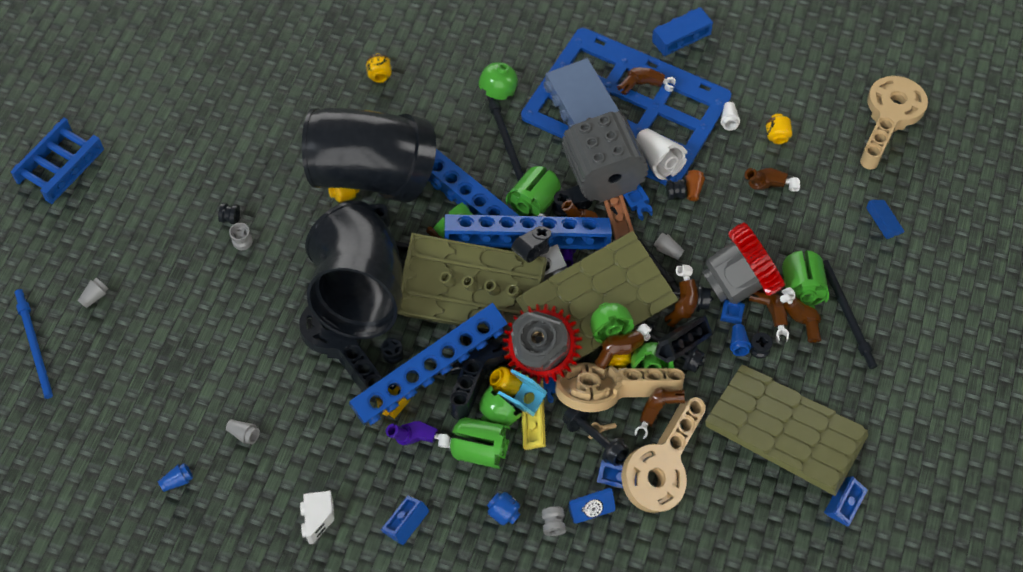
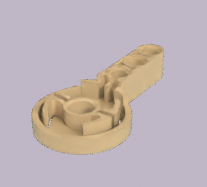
[860,76,928,169]
[555,362,685,412]
[621,397,706,513]

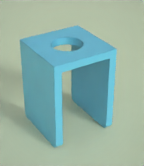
[497,369,548,417]

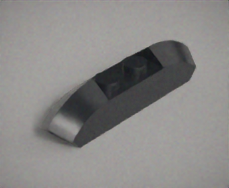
[654,315,713,363]

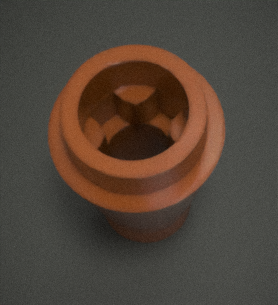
[685,170,705,201]

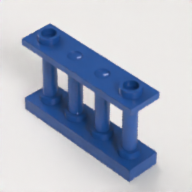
[11,118,104,204]

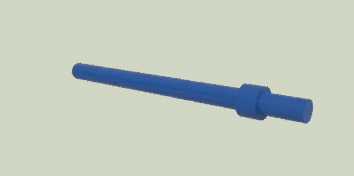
[14,289,53,399]

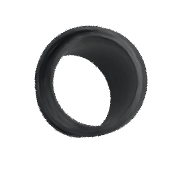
[302,108,436,203]
[305,201,403,339]

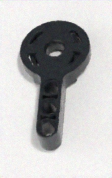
[299,306,382,403]
[450,326,509,420]

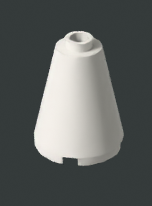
[636,129,687,180]

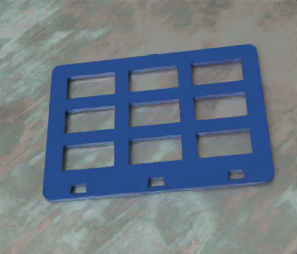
[521,28,731,186]

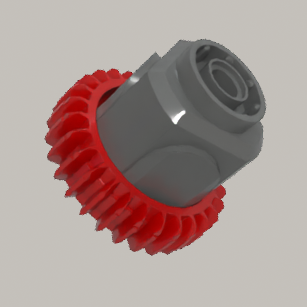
[702,223,785,304]
[502,304,583,384]

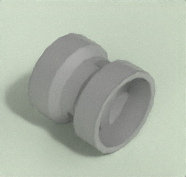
[229,223,253,250]
[542,507,566,536]

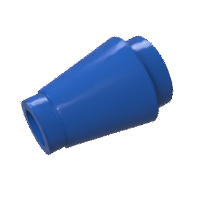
[730,324,751,356]
[158,463,193,492]

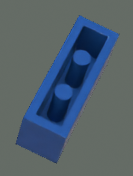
[652,7,713,57]

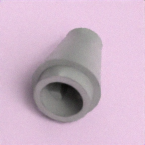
[653,232,685,260]
[77,278,109,308]
[226,419,260,445]

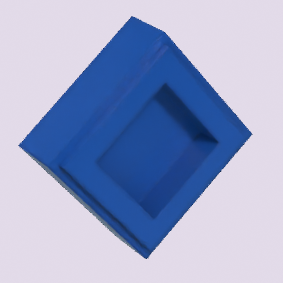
[720,300,745,324]

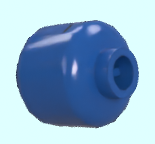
[487,492,520,525]

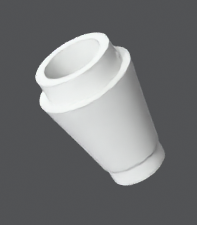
[721,102,740,131]

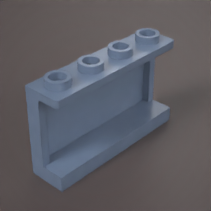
[544,58,620,129]

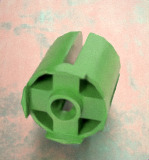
[505,166,561,216]
[782,250,829,309]
[450,417,510,469]

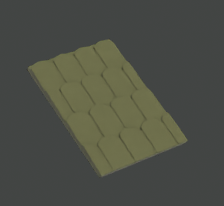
[516,231,678,366]
[398,233,547,335]
[705,365,868,496]

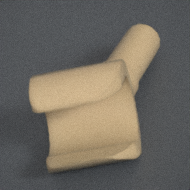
[588,422,617,439]

